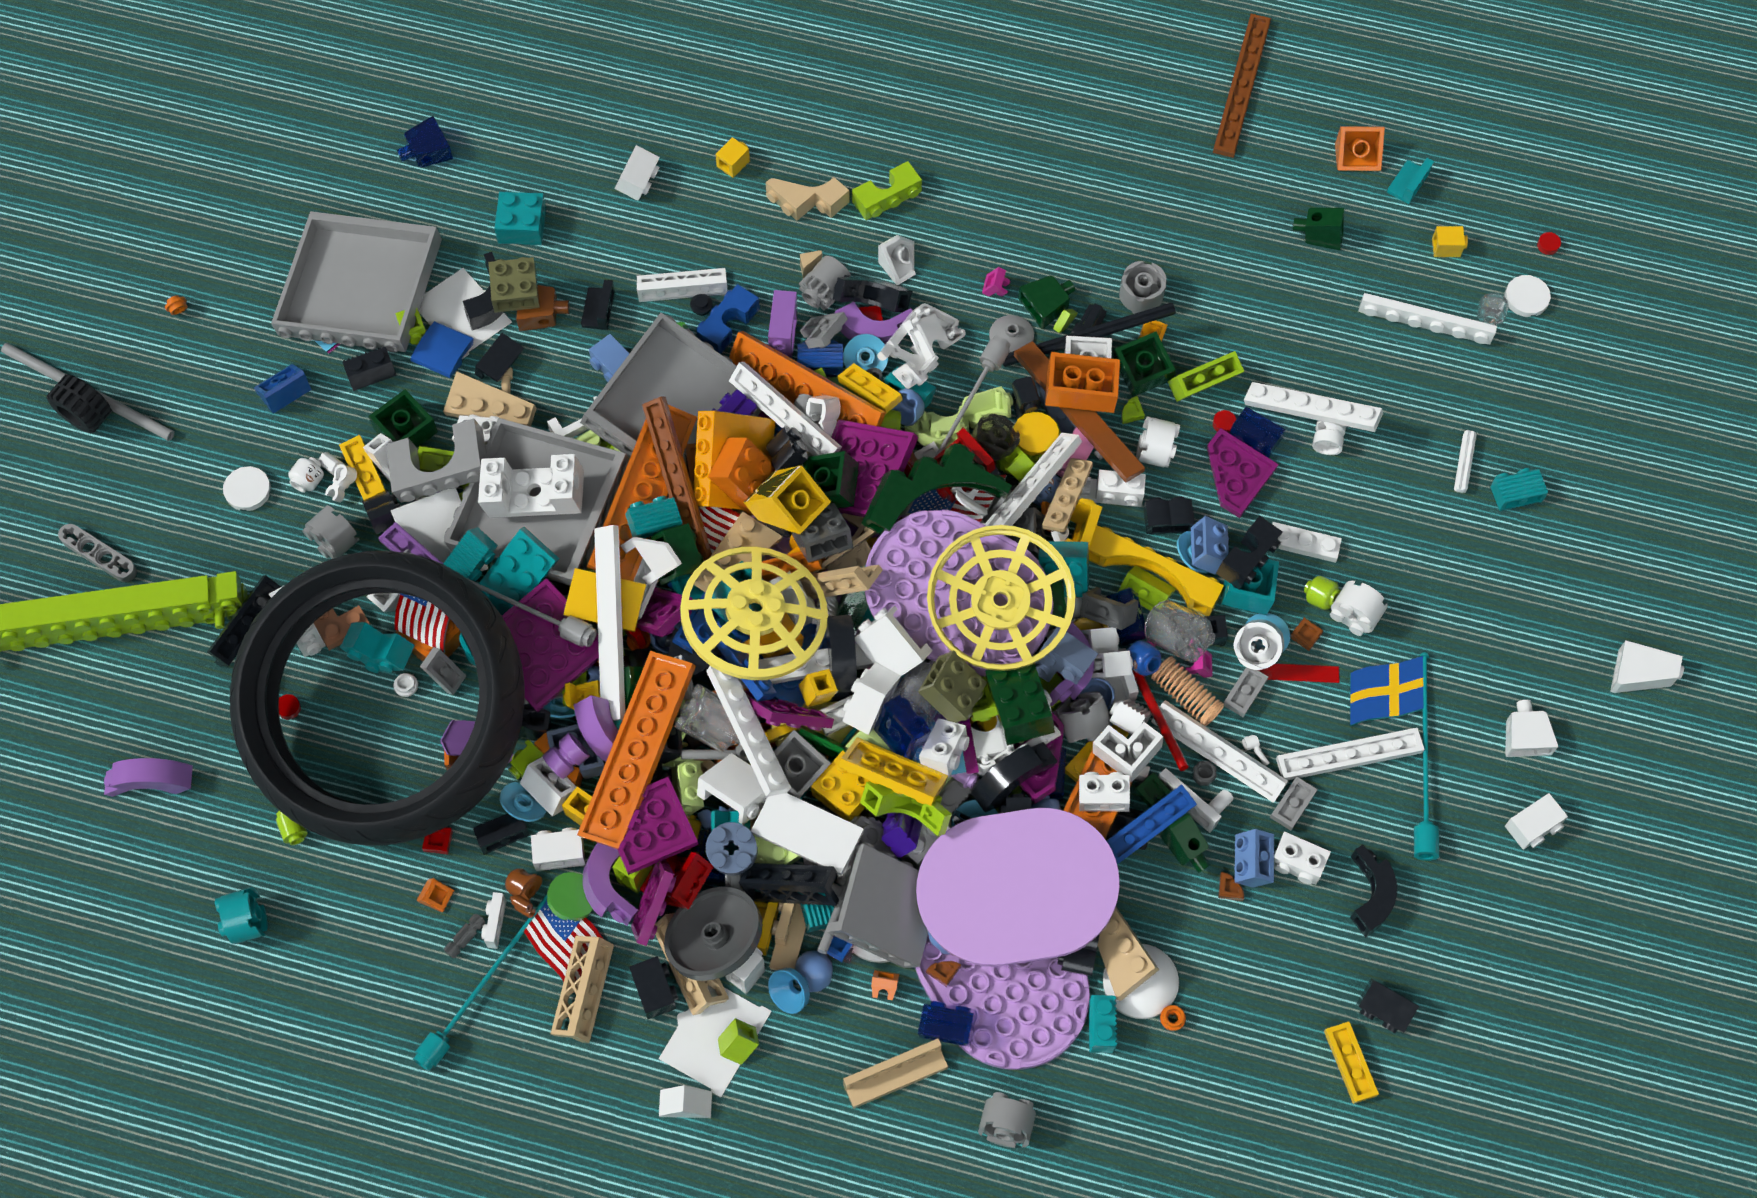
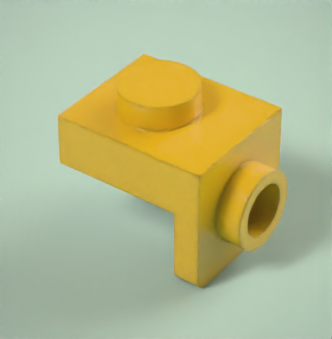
[563,680,600,710]

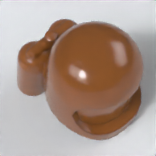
[505,868,542,918]

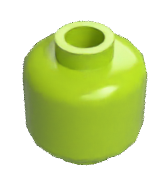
[1304,576,1341,610]

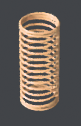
[1151,656,1224,726]

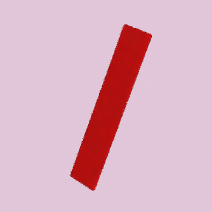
[1258,664,1339,683]

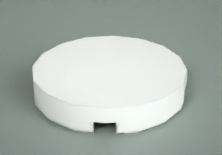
[1504,275,1551,317]
[223,466,271,511]

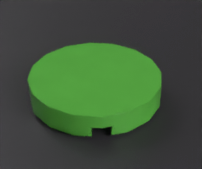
[547,872,593,921]

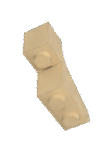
[766,177,850,221]

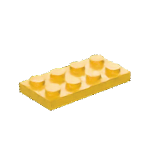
[838,737,948,806]

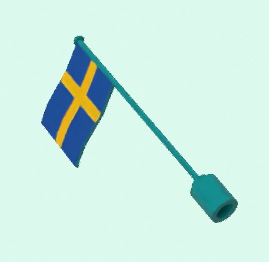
[1350,652,1439,861]

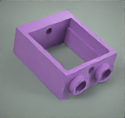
[768,290,798,358]

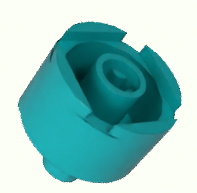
[215,887,268,944]

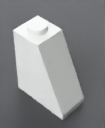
[1610,641,1684,693]

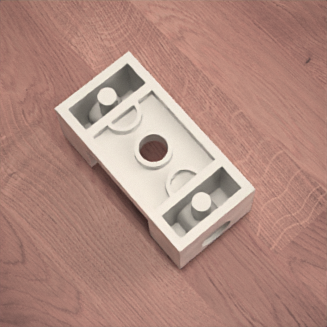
[478,454,584,518]

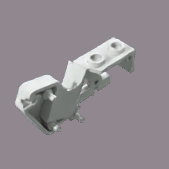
[877,303,966,389]
[971,690,1061,776]

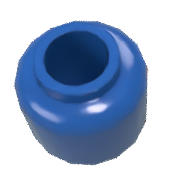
[1127,640,1161,676]

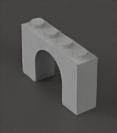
[386,418,487,503]

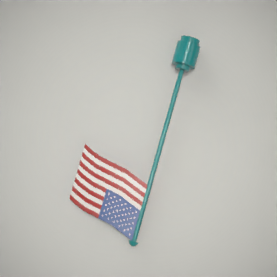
[413,894,603,1071]

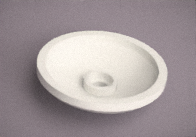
[1103,944,1179,1019]

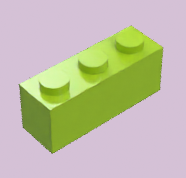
[1167,351,1244,402]

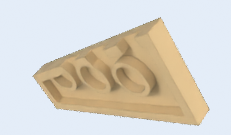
[443,371,537,427]
[694,512,783,592]
[1098,907,1159,1001]

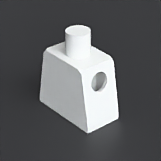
[1505,700,1558,757]

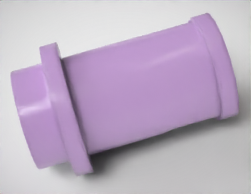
[950,772,979,789]

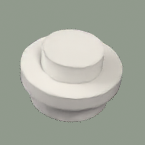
[393,673,418,697]

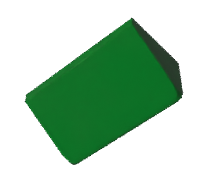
[797,725,845,759]

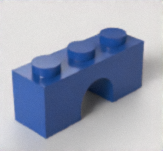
[696,284,760,354]

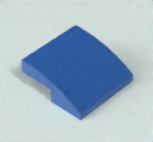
[411,321,473,378]

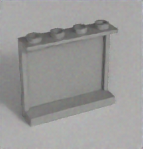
[826,842,928,968]

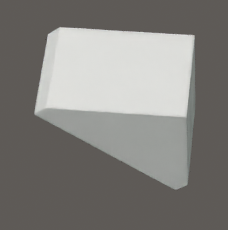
[659,1085,712,1118]

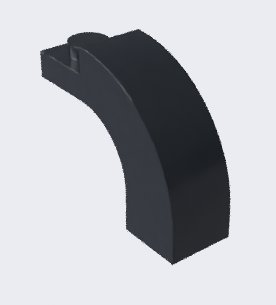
[463,252,504,330]
[833,275,912,312]
[825,615,857,702]
[971,742,1058,812]
[1350,844,1397,938]

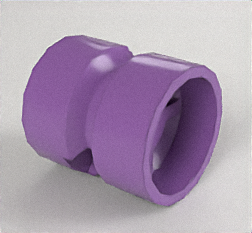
[542,733,590,779]

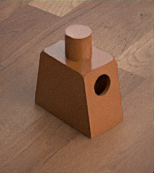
[516,285,569,331]

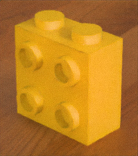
[811,751,869,822]

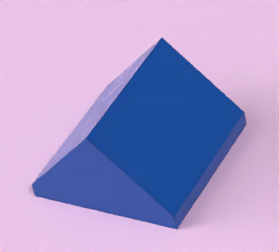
[254,364,312,414]

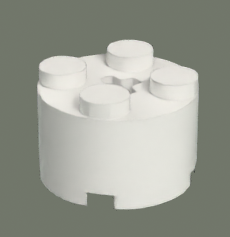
[1136,416,1180,468]
[1330,581,1388,636]
[1234,619,1284,670]

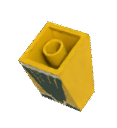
[743,465,831,534]

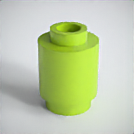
[276,811,308,845]

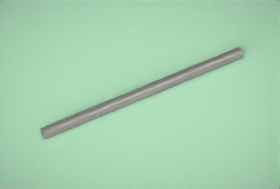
[1,343,175,441]

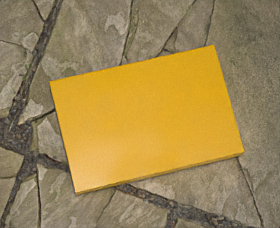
[563,568,646,632]

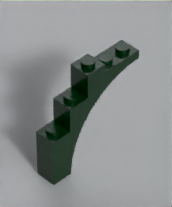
[861,443,1012,535]

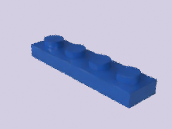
[702,618,777,701]
[1106,784,1197,864]

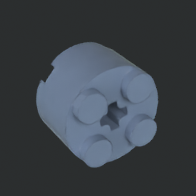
[706,822,758,876]

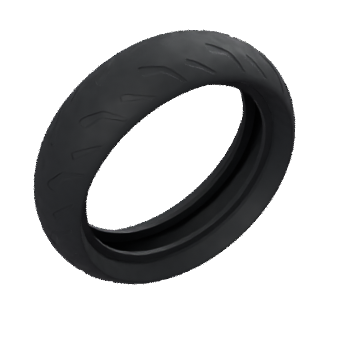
[230,551,525,846]

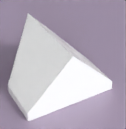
[878,235,916,285]

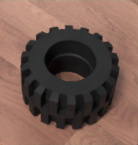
[46,374,112,433]

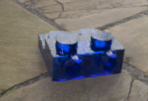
[874,694,931,760]

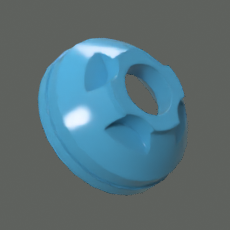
[768,967,810,1014]

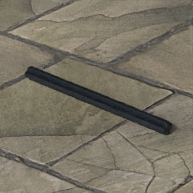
[1003,303,1176,367]

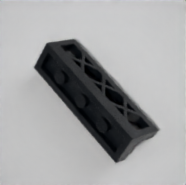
[207,575,281,667]
[739,863,839,906]

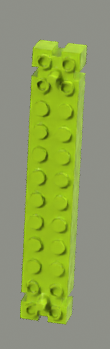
[0,571,248,652]

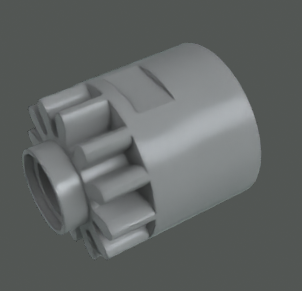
[799,256,851,311]

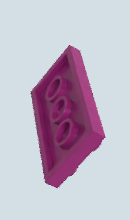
[636,587,693,637]

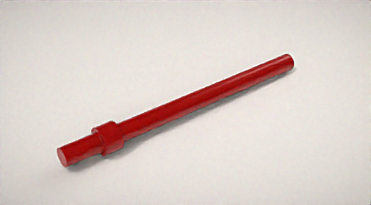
[1132,670,1189,771]

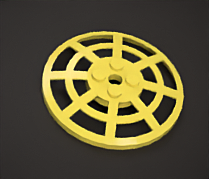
[927,525,1075,671]
[680,547,828,680]

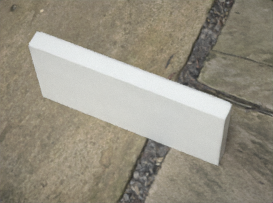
[751,793,864,876]

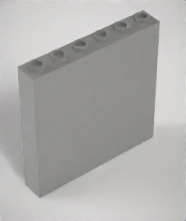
[271,211,442,352]
[580,312,762,467]
[444,418,629,586]

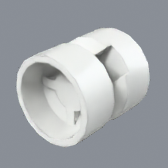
[1312,420,1347,455]

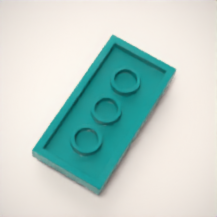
[479,527,560,615]

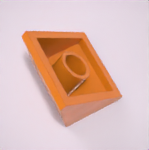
[1335,126,1385,171]

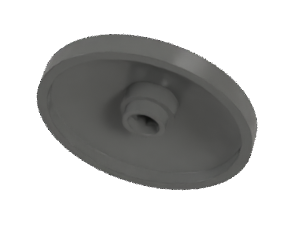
[664,887,763,981]

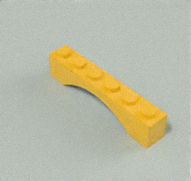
[1089,525,1224,616]

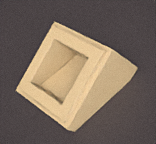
[800,250,822,278]

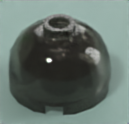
[972,414,1020,461]

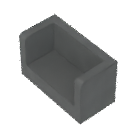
[1080,587,1139,630]

